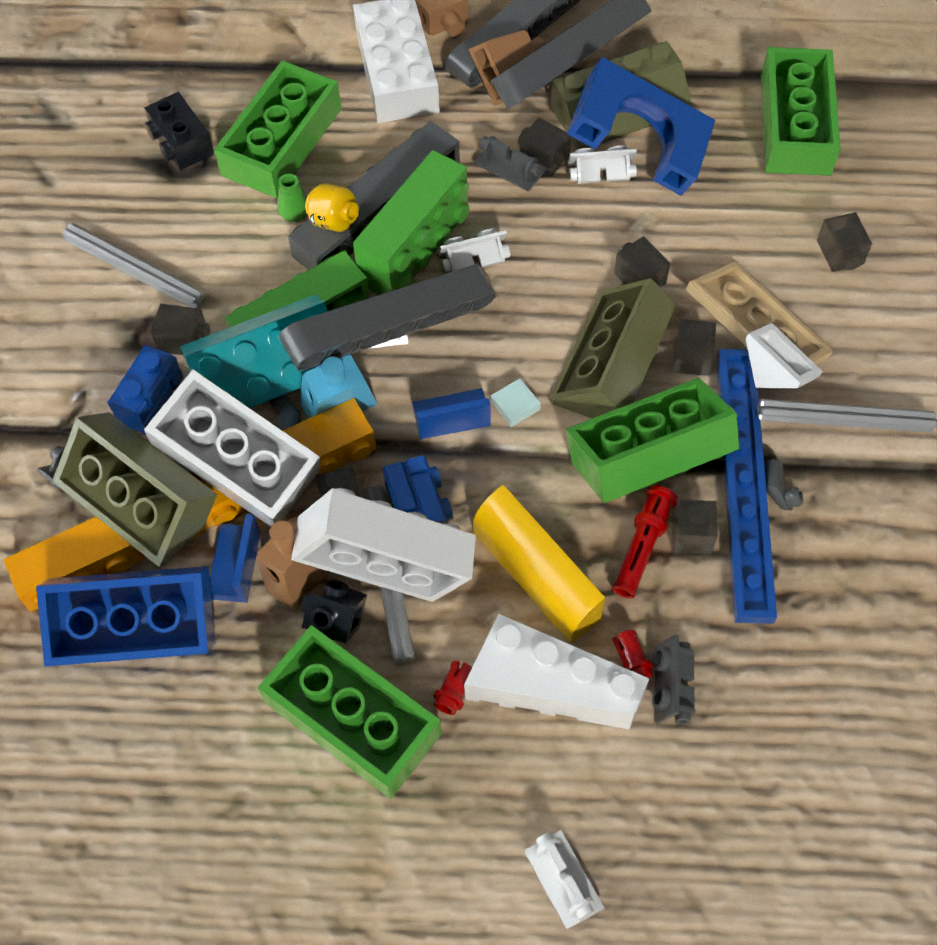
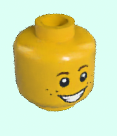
[305,183,359,232]

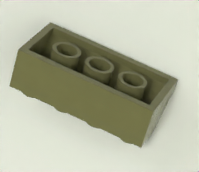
[551,41,693,150]
[549,278,676,418]
[52,412,217,567]

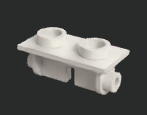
[567,146,637,184]
[438,228,510,273]
[524,830,604,930]

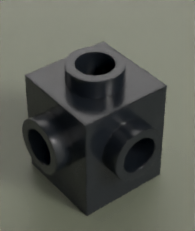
[301,579,367,644]

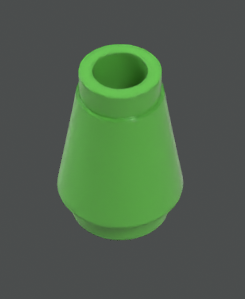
[277,174,307,222]

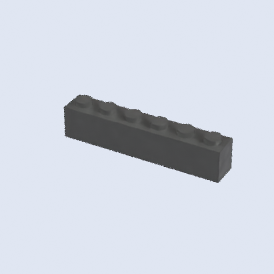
[288,121,460,270]

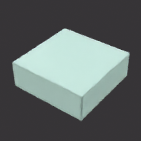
[491,378,541,427]

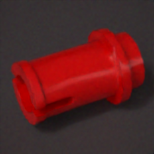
[612,630,653,678]
[433,660,472,715]

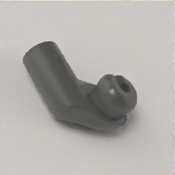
[270,394,301,431]
[764,459,804,511]

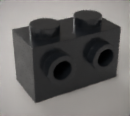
[144,91,214,171]

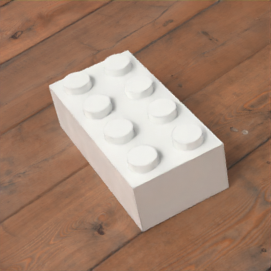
[353,0,439,123]
[144,369,320,527]
[291,488,476,602]

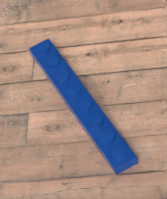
[716,349,777,624]

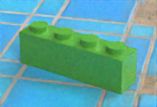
[225,250,370,328]

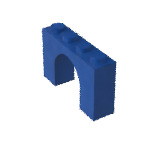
[567,57,715,196]

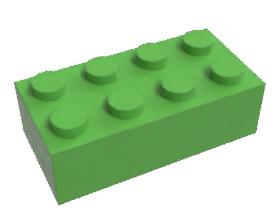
[761,47,841,176]
[214,61,342,198]
[353,150,470,295]
[566,377,739,503]
[258,625,442,799]

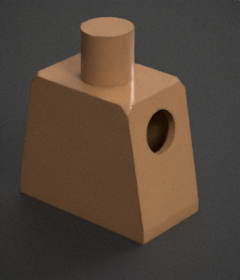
[415,0,468,37]
[468,30,546,106]
[256,517,331,612]

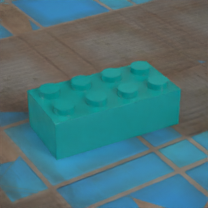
[180,295,328,408]

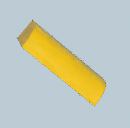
[473,485,605,644]

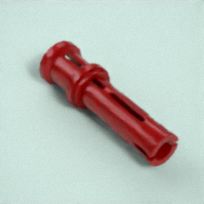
[612,485,679,599]

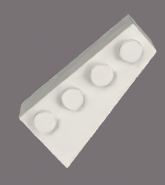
[464,614,649,730]

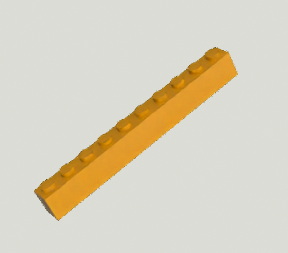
[3,398,376,612]

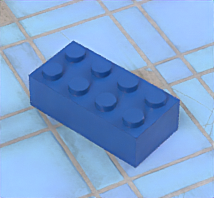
[36,566,216,667]

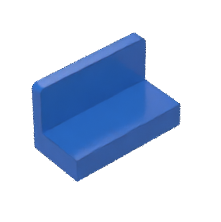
[412,388,491,440]
[210,514,261,603]

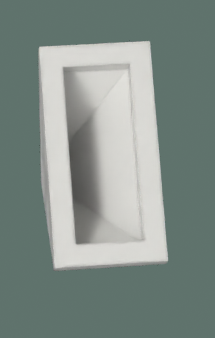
[746,323,823,388]

